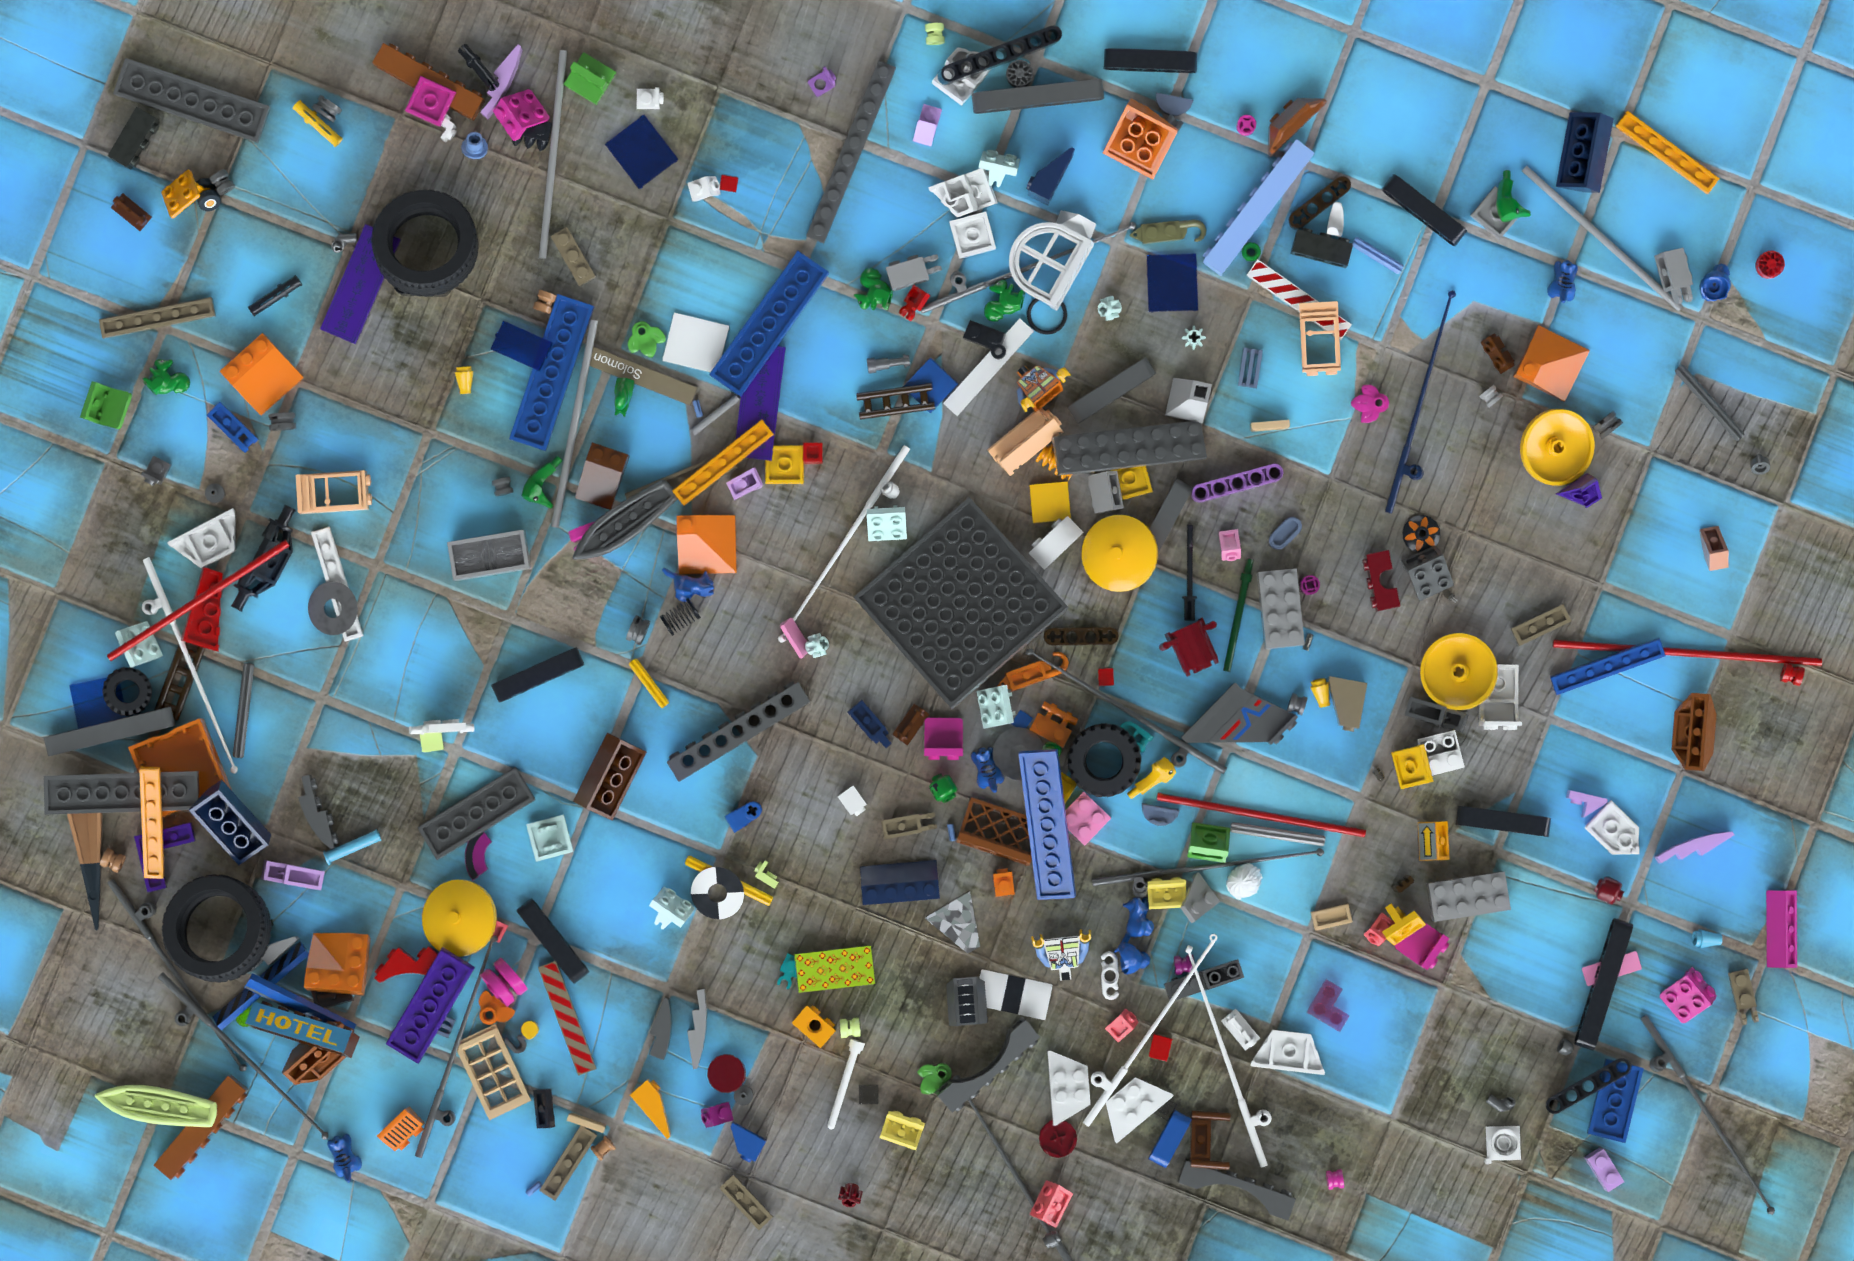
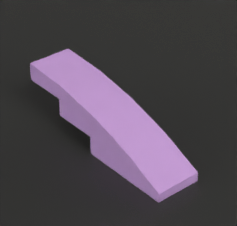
[481,44,523,120]
[1654,832,1734,863]

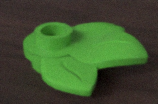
[628,321,666,358]
[917,1063,952,1094]

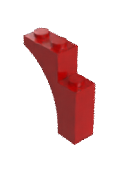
[374,946,438,983]

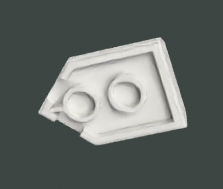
[1584,800,1639,855]

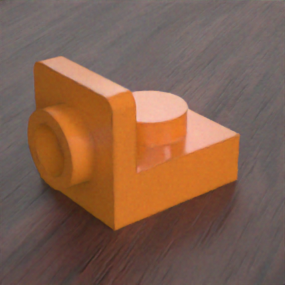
[993,868,1015,897]

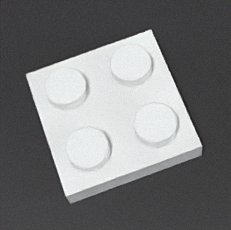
[949,212,996,259]

